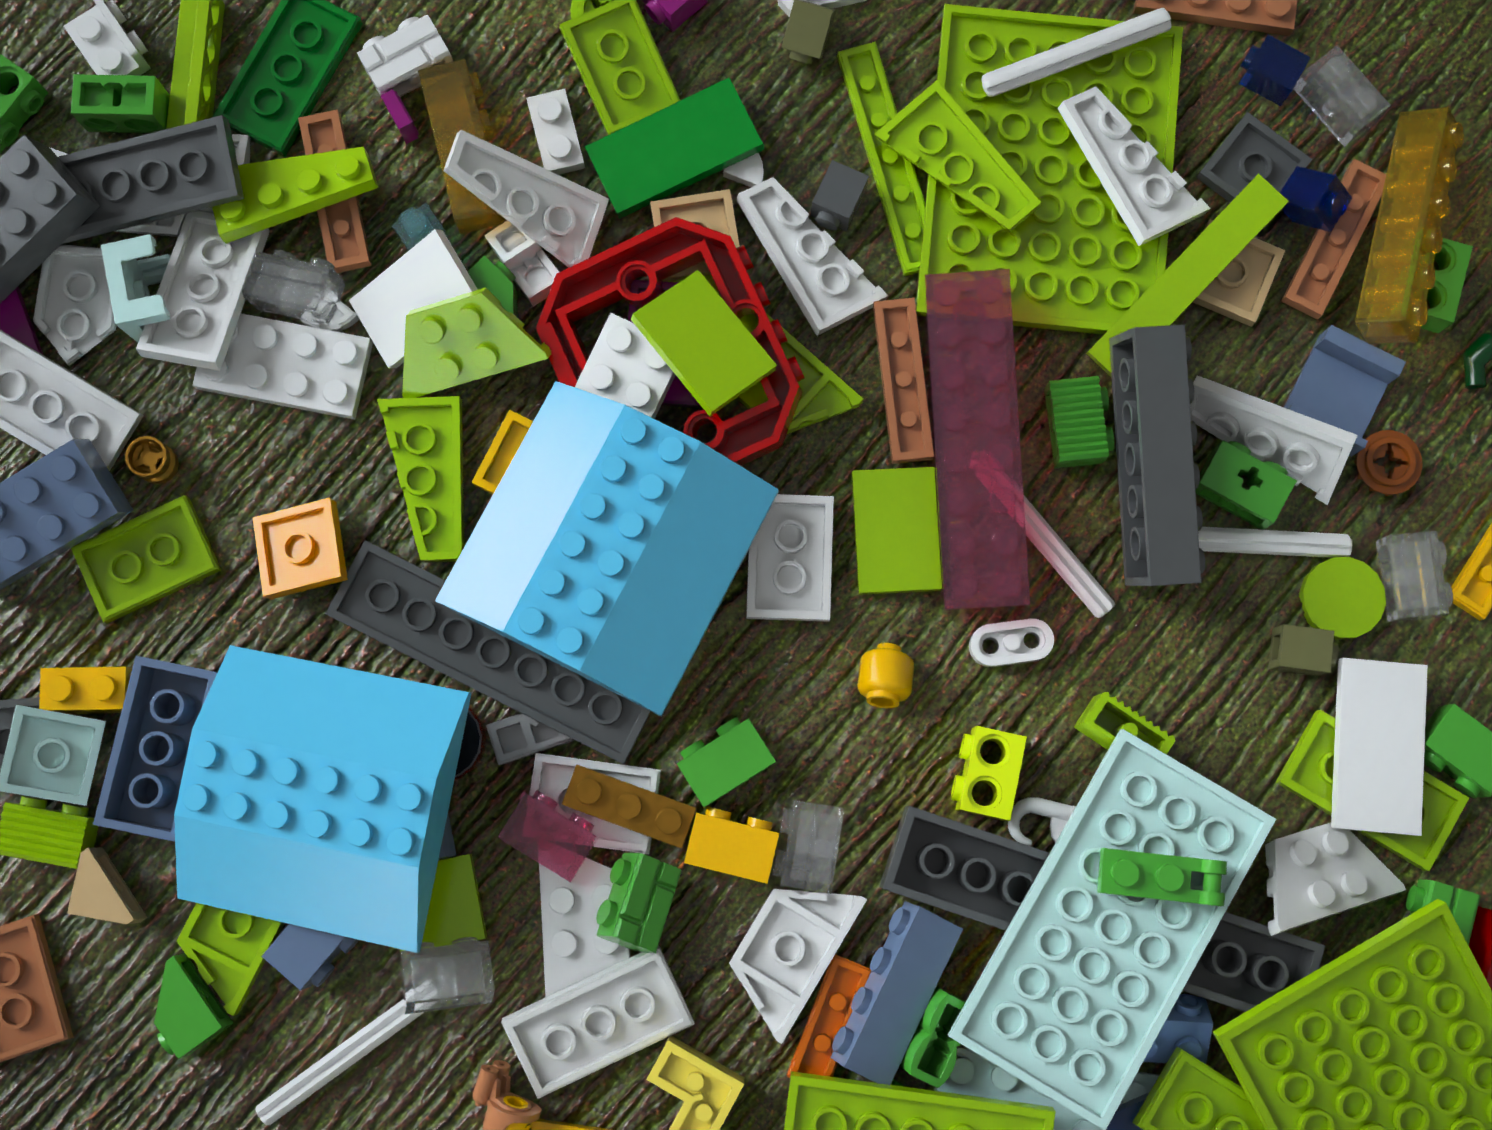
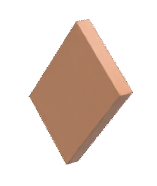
[0,914,74,1063]

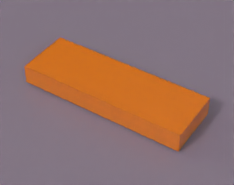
[786,954,871,1078]

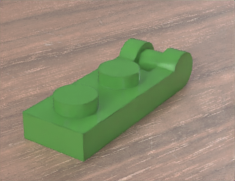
[1097,848,1227,906]

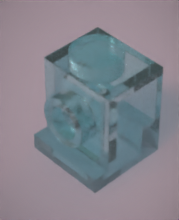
[392,203,452,251]

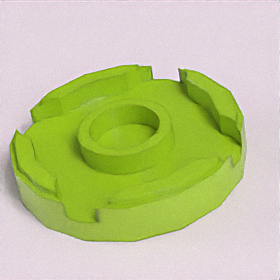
[1299,557,1386,640]

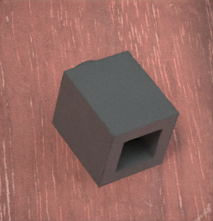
[811,160,869,232]

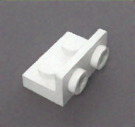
[63,0,151,76]

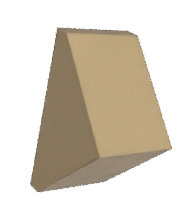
[67,847,148,924]

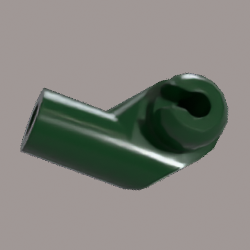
[1463,332,1492,389]

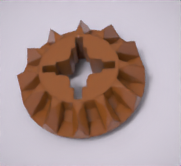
[1354,430,1423,496]

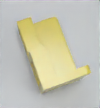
[646,1036,744,1130]

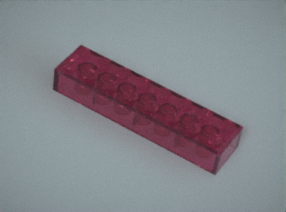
[924,269,1030,611]

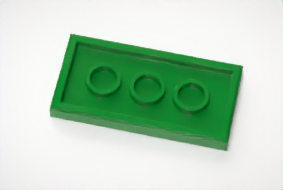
[212,0,363,157]
[585,77,764,219]

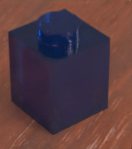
[1239,35,1311,106]
[1280,166,1353,232]

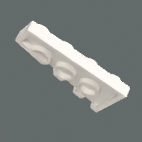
[443,130,609,267]
[1190,375,1358,505]

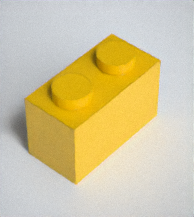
[39,666,132,714]
[684,807,780,884]

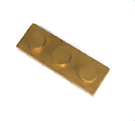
[561,764,697,849]

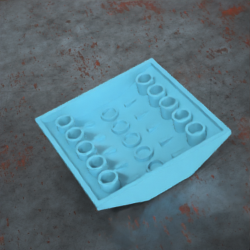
[435,381,779,717]
[174,645,472,953]

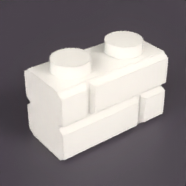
[357,15,455,97]

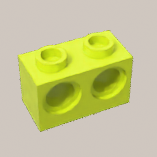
[951,726,1027,821]

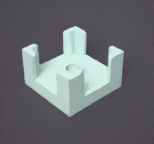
[101,234,171,343]
[0,705,106,806]

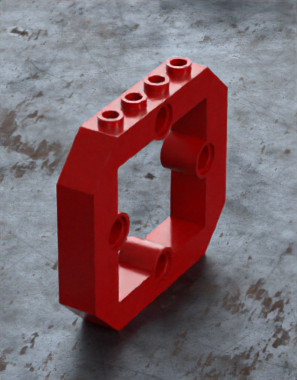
[536,217,805,466]

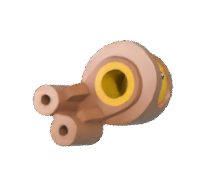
[472,1060,542,1130]

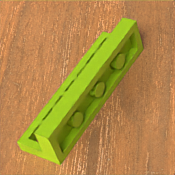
[166,0,225,129]

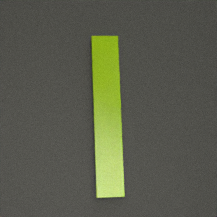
[837,41,925,276]
[1086,173,1289,378]

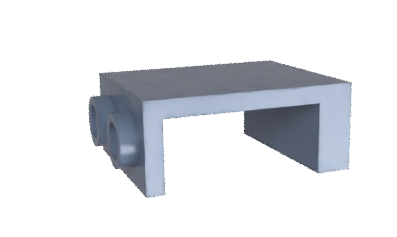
[1284,325,1406,457]

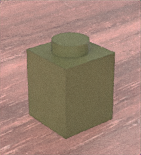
[781,0,836,64]
[1268,624,1338,676]

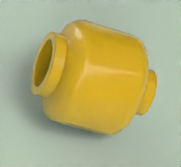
[857,643,914,708]

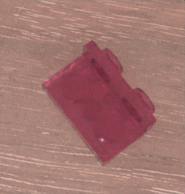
[498,790,598,883]

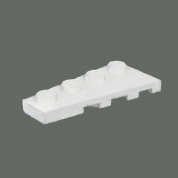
[1058,87,1211,246]
[736,177,888,336]

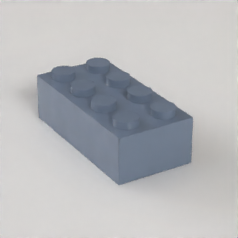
[0,439,133,590]
[93,656,218,842]

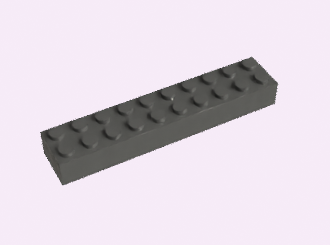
[879,806,1325,1012]

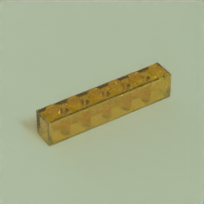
[1355,107,1464,344]

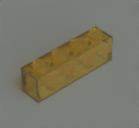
[418,59,507,234]

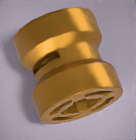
[125,436,179,484]

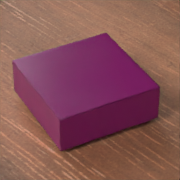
[380,89,419,144]

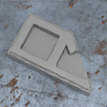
[486,713,574,765]

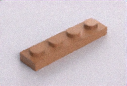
[1133,0,1298,36]
[298,109,372,274]
[1281,159,1391,320]
[873,297,934,464]

